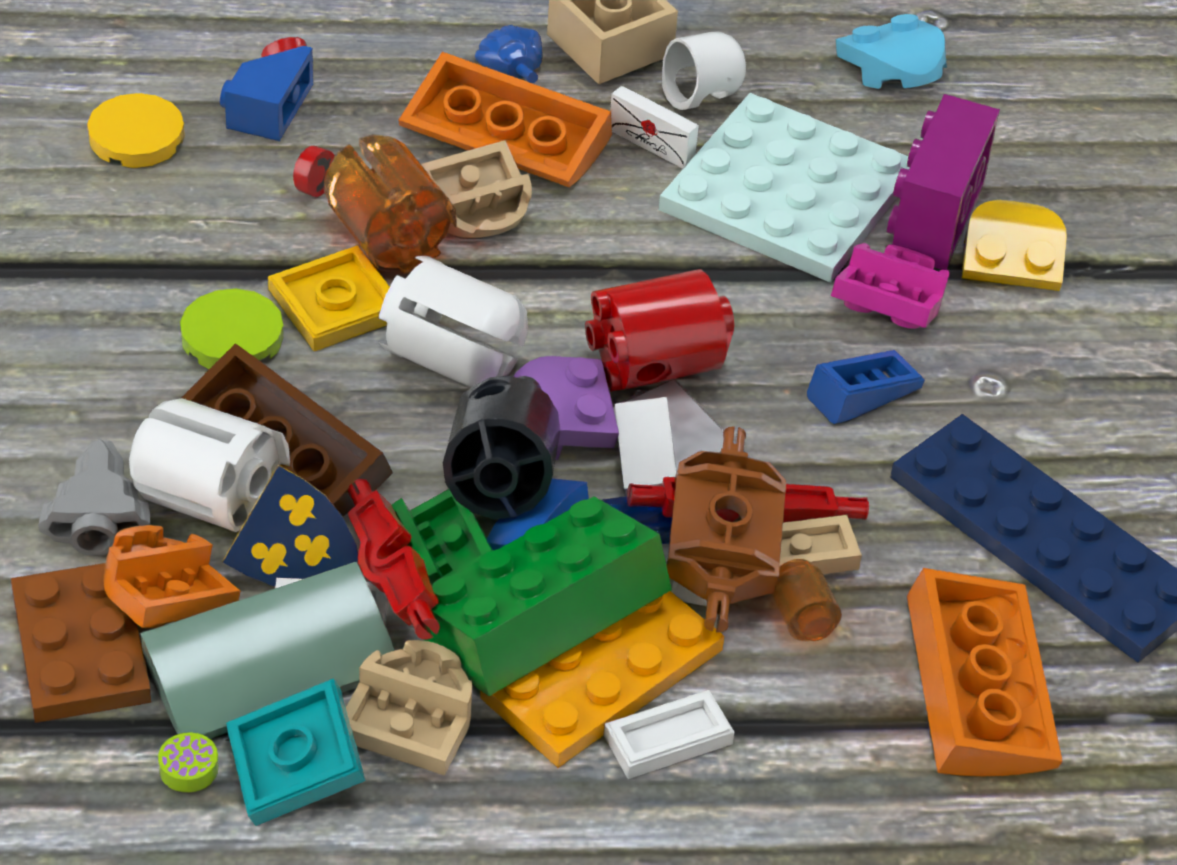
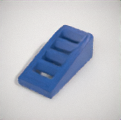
[807,350,925,424]

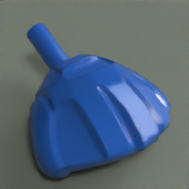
[475,25,543,83]

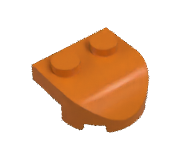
[103,525,241,628]

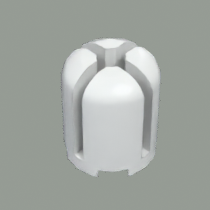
[379,256,528,388]
[129,398,290,532]

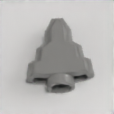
[38,439,151,556]

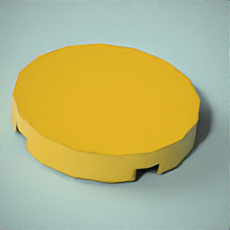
[87,93,185,168]

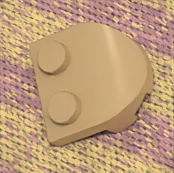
[414,140,532,238]
[346,640,472,776]

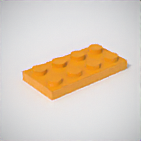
[480,591,725,768]

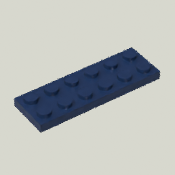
[890,414,1177,663]

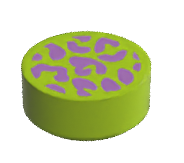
[158,732,219,792]

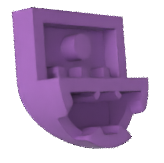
[514,356,619,460]

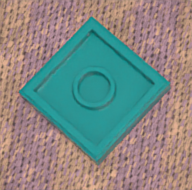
[226,678,366,826]

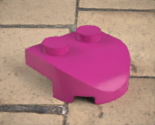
[831,243,949,329]

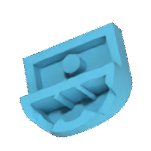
[835,14,947,89]

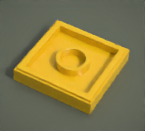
[268,245,390,352]

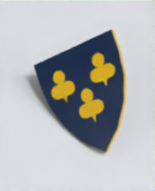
[222,465,359,586]

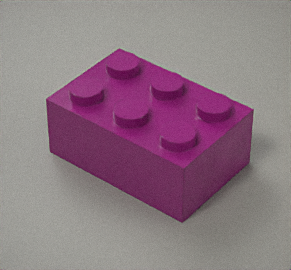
[886,94,1000,270]

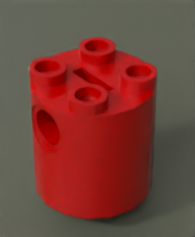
[585,269,735,392]

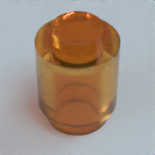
[772,559,842,641]

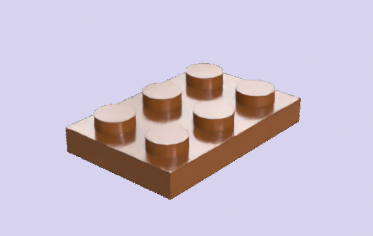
[11,563,152,723]

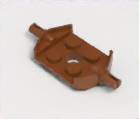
[666,426,786,632]

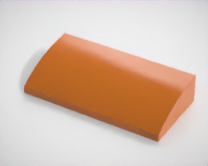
[398,52,612,187]
[907,568,1063,776]

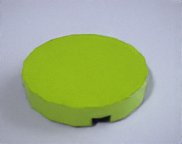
[180,288,284,369]

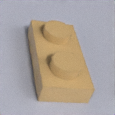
[778,515,862,580]

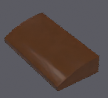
[180,343,393,516]

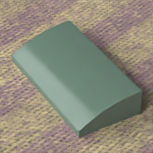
[141,562,395,739]

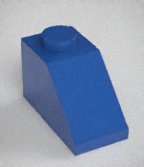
[220,46,313,141]

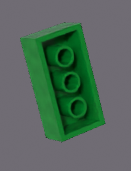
[423,496,672,696]

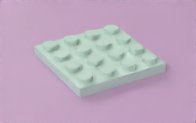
[658,93,910,283]

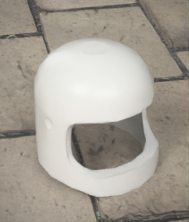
[662,31,746,110]

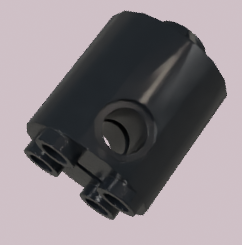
[443,376,560,519]

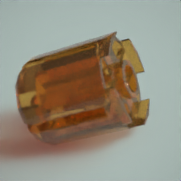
[324,134,457,273]

